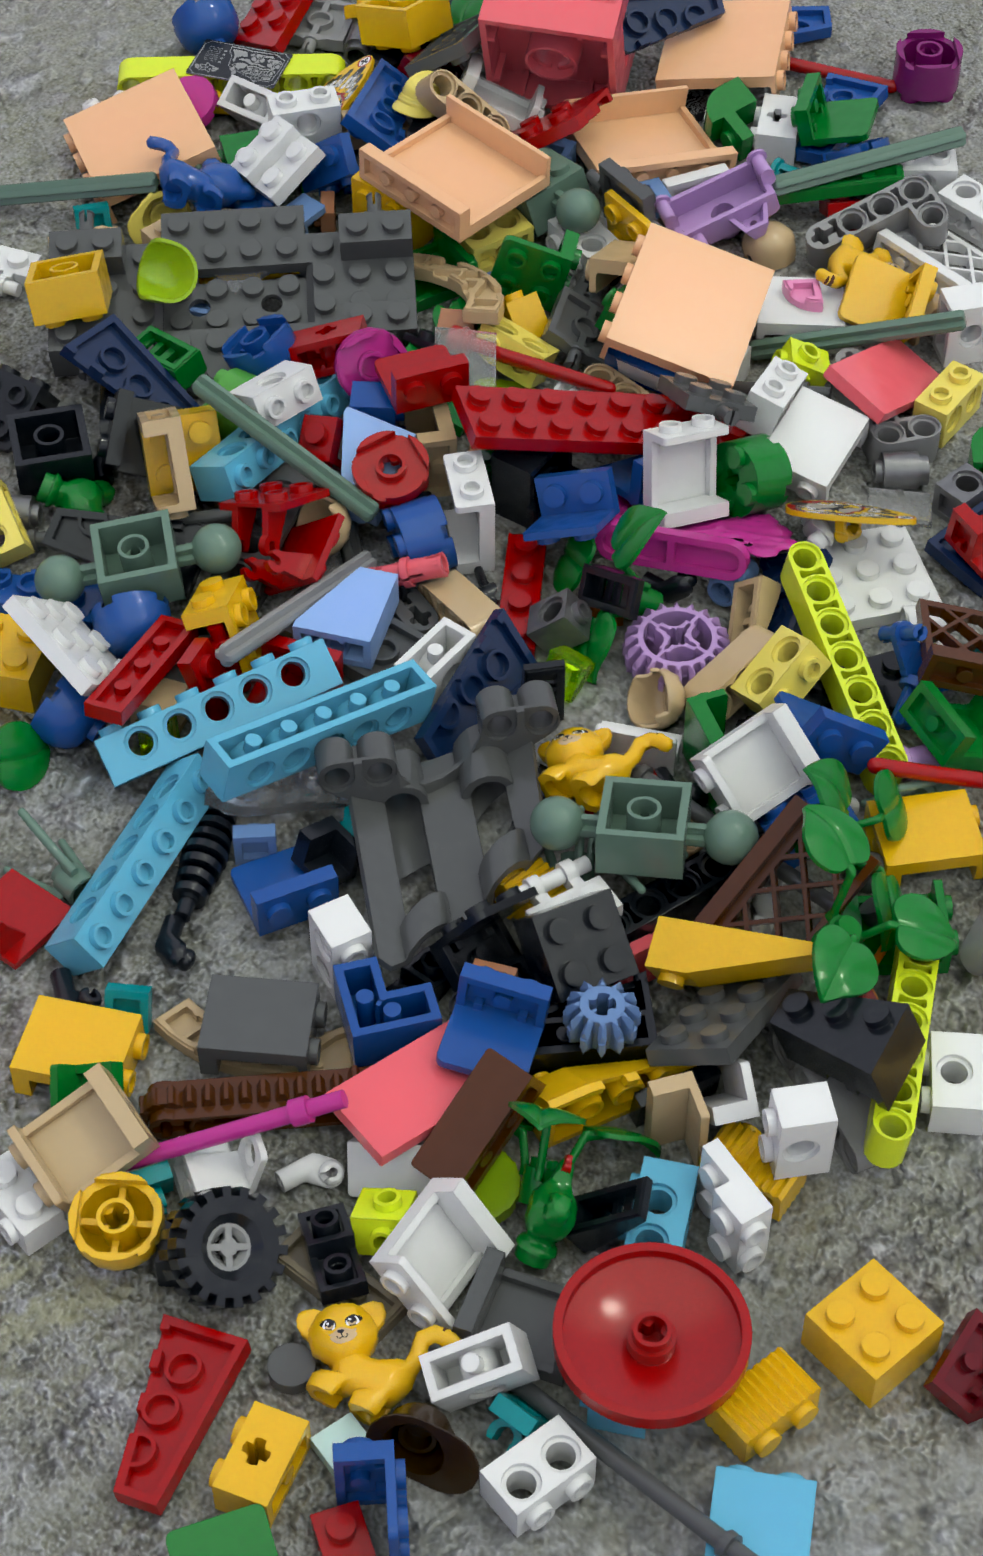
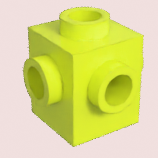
[771,337,830,386]
[350,1187,418,1256]

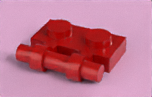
[176,623,251,721]

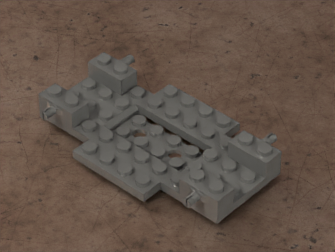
[48,192,418,399]

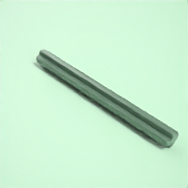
[772,126,967,196]
[0,171,160,206]
[749,310,966,360]
[192,374,380,522]

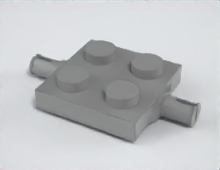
[288,0,357,54]

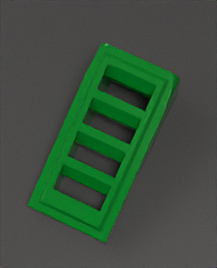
[136,325,207,390]

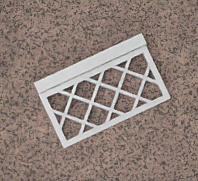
[872,223,983,294]

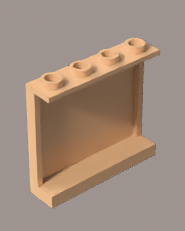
[655,0,798,95]
[63,68,222,224]
[565,85,738,182]
[359,94,551,243]
[597,222,775,389]

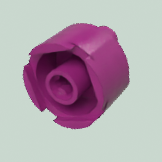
[892,29,963,104]

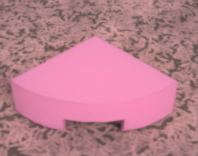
[782,279,824,312]

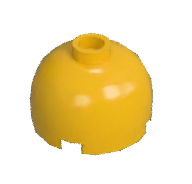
[68,1171,165,1271]

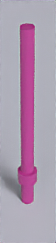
[126,1089,348,1172]

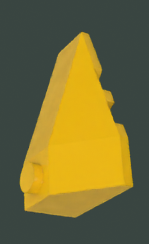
[645,916,813,990]
[527,1059,695,1148]

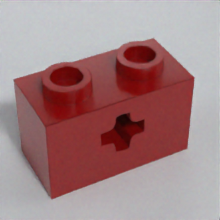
[288,315,367,379]

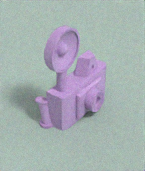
[655,149,780,245]

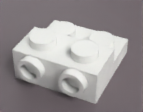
[231,114,326,206]
[696,1138,773,1274]
[0,1150,69,1256]

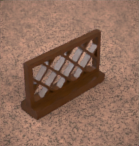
[915,598,983,696]
[694,794,882,941]

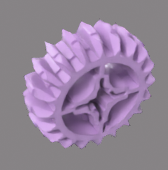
[622,601,730,692]

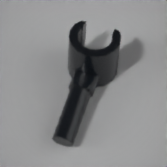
[474,566,498,605]

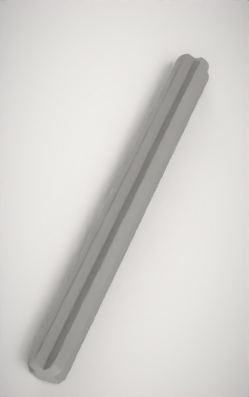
[215,551,377,667]

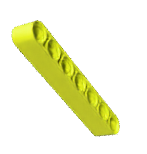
[117,53,346,93]
[780,541,908,795]
[863,945,939,1169]

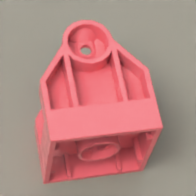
[478,0,635,109]

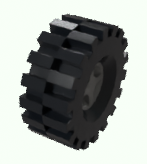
[158,1186,288,1309]

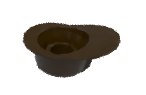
[366,1402,480,1494]

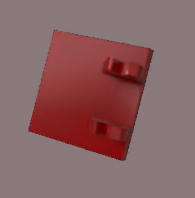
[219,481,330,556]
[240,513,345,596]
[0,868,71,970]

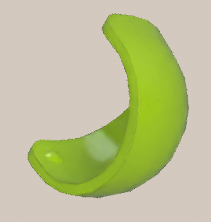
[136,238,198,304]

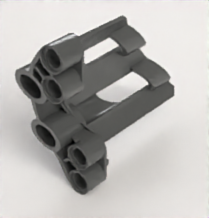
[314,680,560,972]

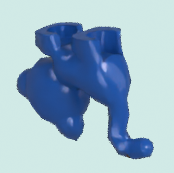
[146,136,256,211]

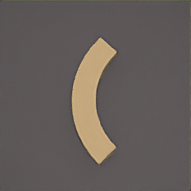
[413,253,505,325]
[153,998,370,1076]

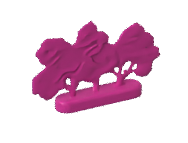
[595,494,797,581]

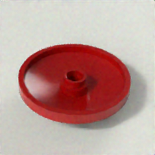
[552,1242,752,1429]

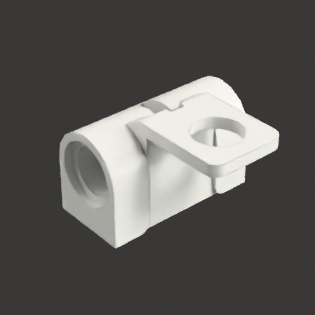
[169,1133,268,1200]

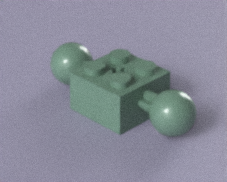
[516,146,601,237]
[34,509,242,606]
[530,776,759,880]

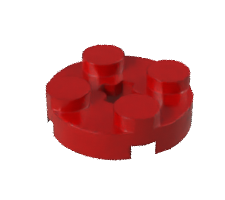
[351,431,430,509]

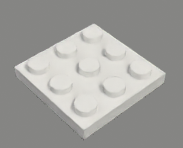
[806,525,942,635]
[2,595,122,696]

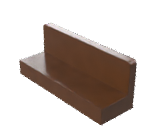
[411,1048,546,1192]

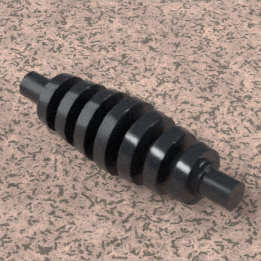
[172,798,237,923]

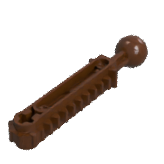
[139,1065,370,1139]

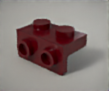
[923,1308,983,1424]

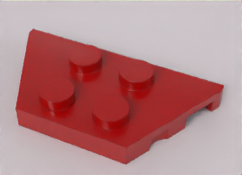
[234,0,313,53]
[512,87,613,149]

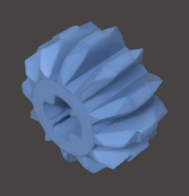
[563,977,641,1058]

